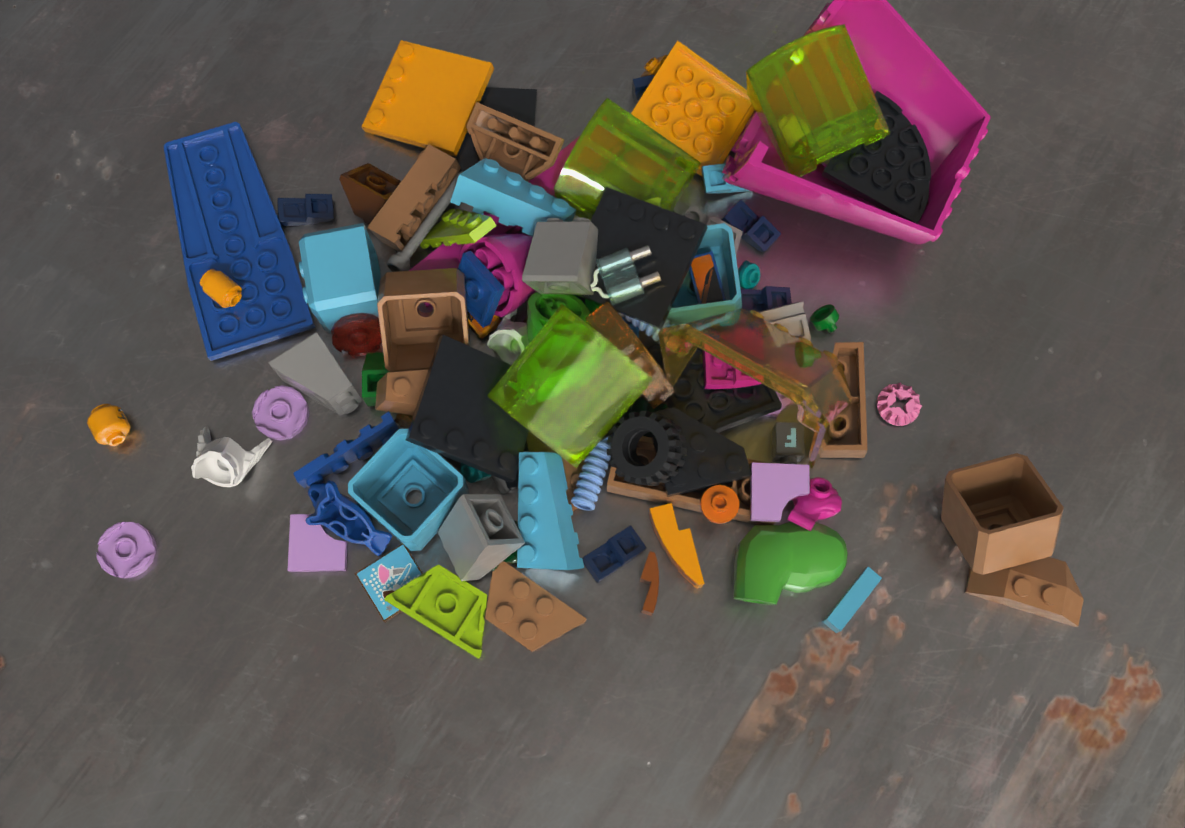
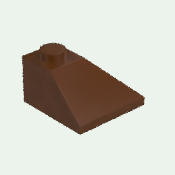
[339,163,401,225]

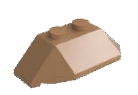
[466,102,565,182]
[965,557,1084,627]

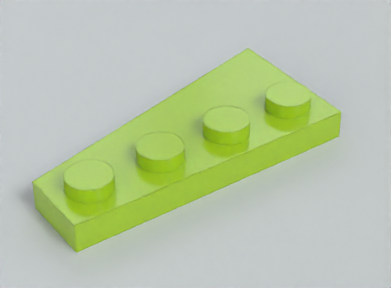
[420,208,497,249]

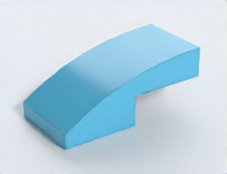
[701,163,750,193]

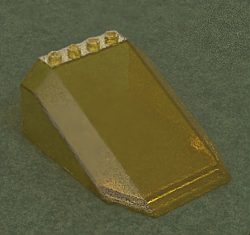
[658,308,852,469]

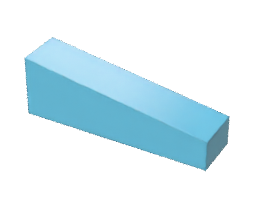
[822,567,882,633]

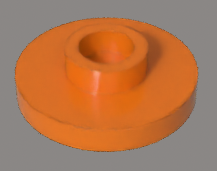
[700,485,739,524]

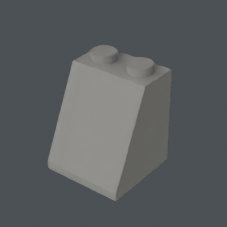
[522,218,598,295]
[268,332,363,416]
[438,494,525,581]

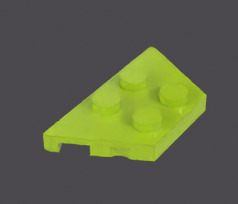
[384,564,487,659]

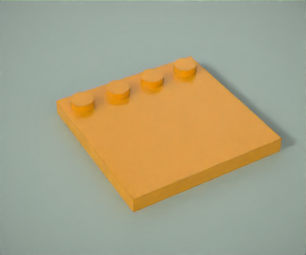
[361,40,494,157]
[625,40,761,177]

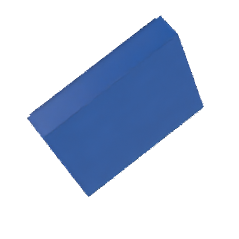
[458,250,505,327]

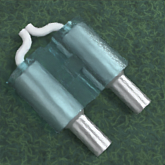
[590,245,661,305]

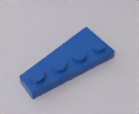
[293,412,399,488]

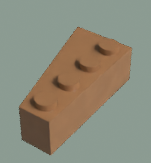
[367,144,461,252]
[808,342,868,458]
[375,369,429,415]

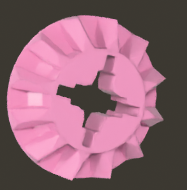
[877,382,922,426]

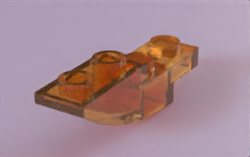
[585,302,675,409]

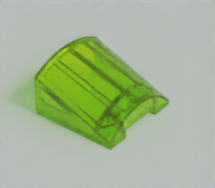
[746,24,890,177]
[554,98,701,221]
[487,304,654,468]

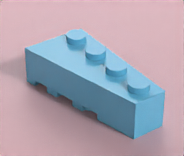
[450,158,576,237]
[517,452,584,570]

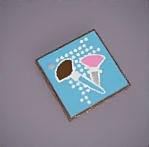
[355,543,423,623]

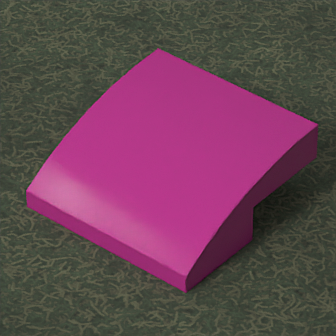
[702,331,764,389]

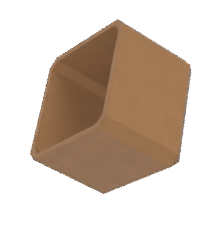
[377,268,470,372]
[941,453,1064,575]

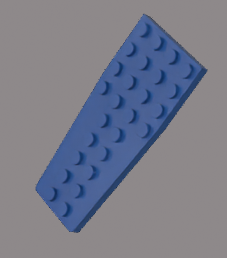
[164,122,316,361]

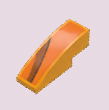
[648,503,704,589]

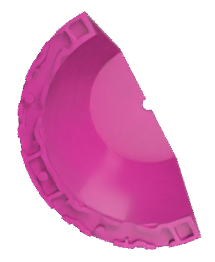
[722,0,991,245]

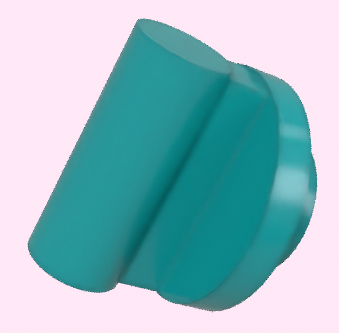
[738,260,761,289]
[460,463,491,483]

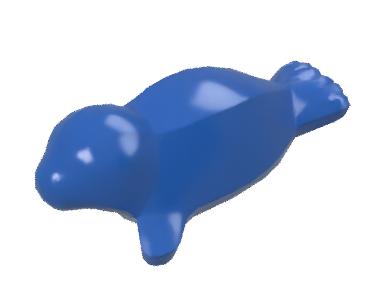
[305,481,392,556]

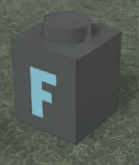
[772,422,805,464]

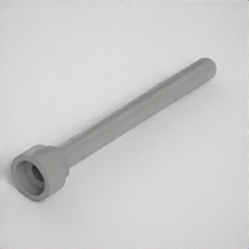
[386,171,463,272]

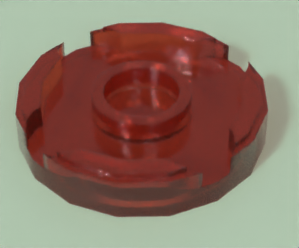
[331,313,382,356]

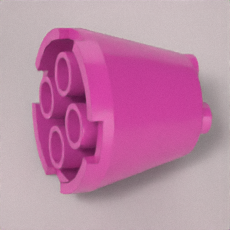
[459,233,537,317]

